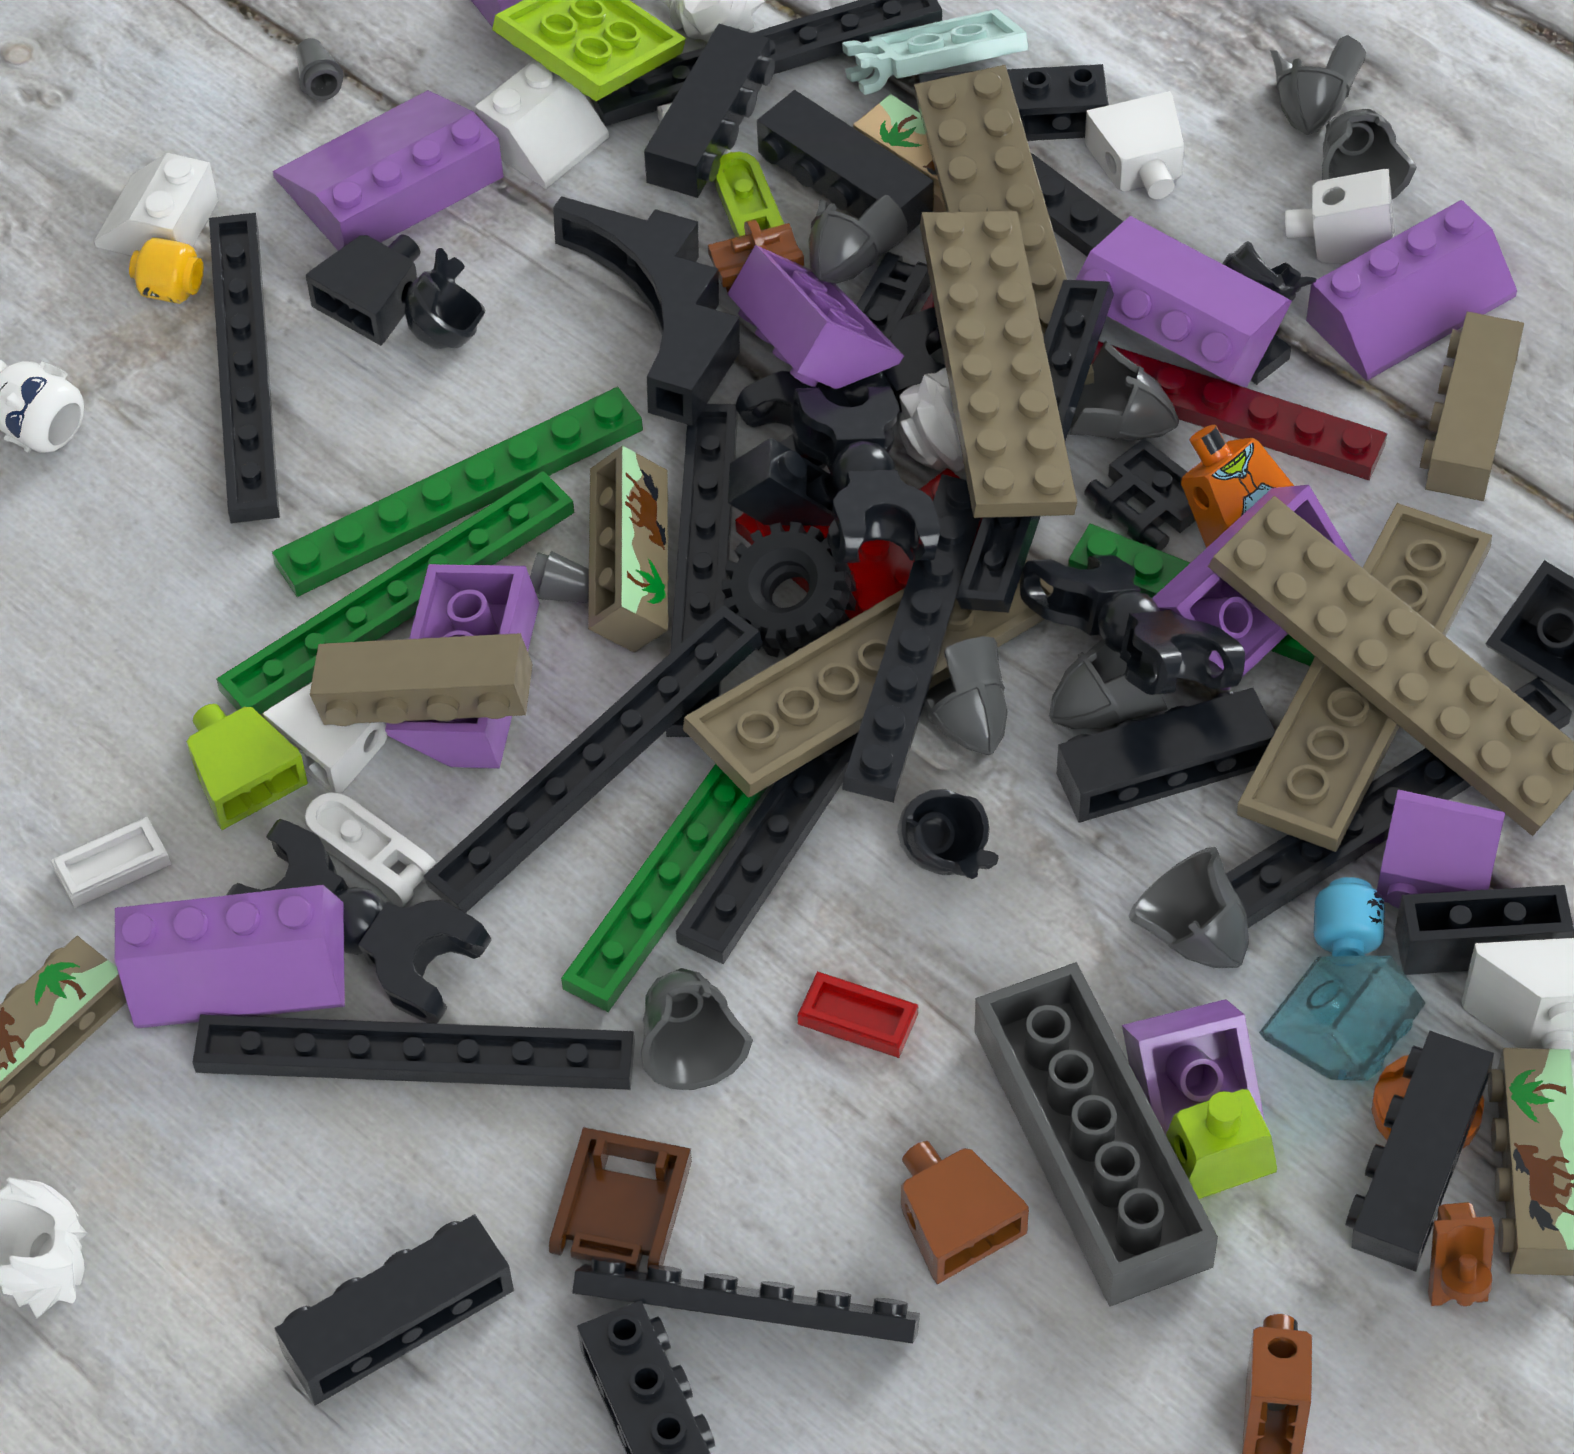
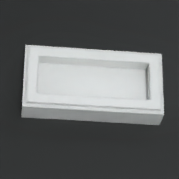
[51,817,171,908]

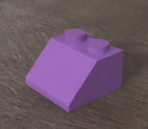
[1377,790,1505,908]
[1122,999,1264,1135]

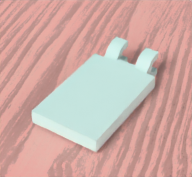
[842,9,1028,95]

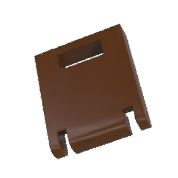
[549,1127,692,1272]

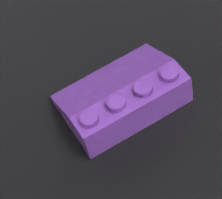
[273,90,504,251]

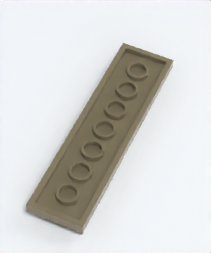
[914,65,1094,385]
[920,211,1077,518]
[1208,496,1574,836]
[1237,503,1492,852]
[683,559,1053,798]

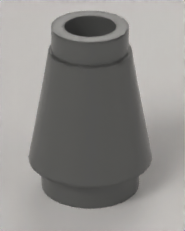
[296,38,344,100]
[530,551,589,603]

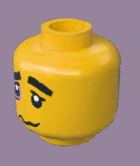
[129,237,204,304]

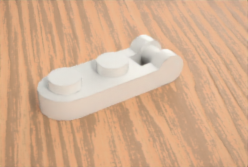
[305,792,437,907]

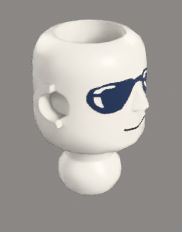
[0,359,84,453]

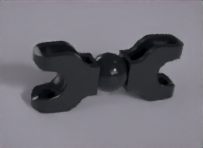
[735,307,946,469]
[790,386,940,563]
[1020,554,1245,695]
[225,819,492,1024]

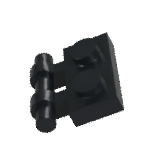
[1084,438,1195,551]

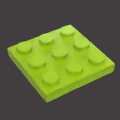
[492,0,686,101]

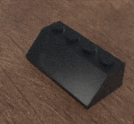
[1485,560,1574,700]

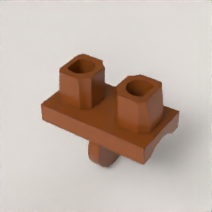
[708,219,805,292]
[1428,1202,1495,1307]

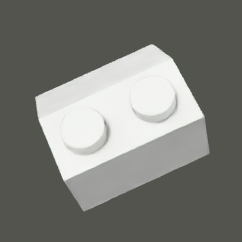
[475,59,609,189]
[94,153,218,256]
[1462,938,1574,1052]

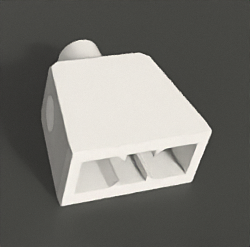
[1085,91,1184,199]
[1285,169,1395,264]
[263,683,387,793]

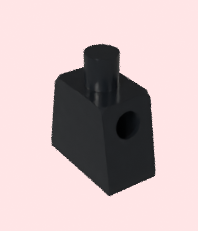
[306,234,421,346]

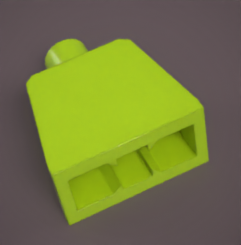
[186,704,308,830]
[1166,1089,1277,1199]

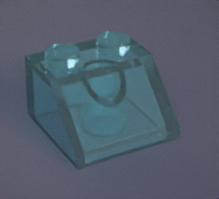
[1259,956,1426,1081]

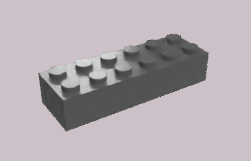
[974,962,1218,1307]

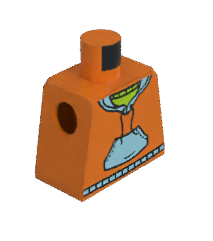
[1181,425,1294,548]

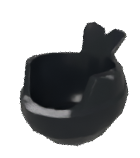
[1222,241,1317,301]
[404,248,486,349]
[897,789,999,879]

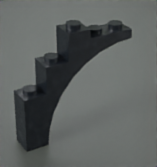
[553,196,740,426]

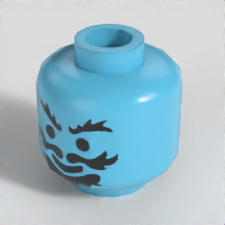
[1313,877,1385,962]

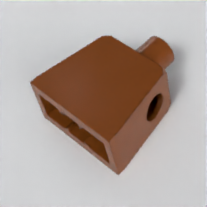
[901,1141,1029,1285]
[1242,1314,1312,1454]

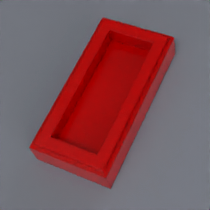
[797,971,918,1058]

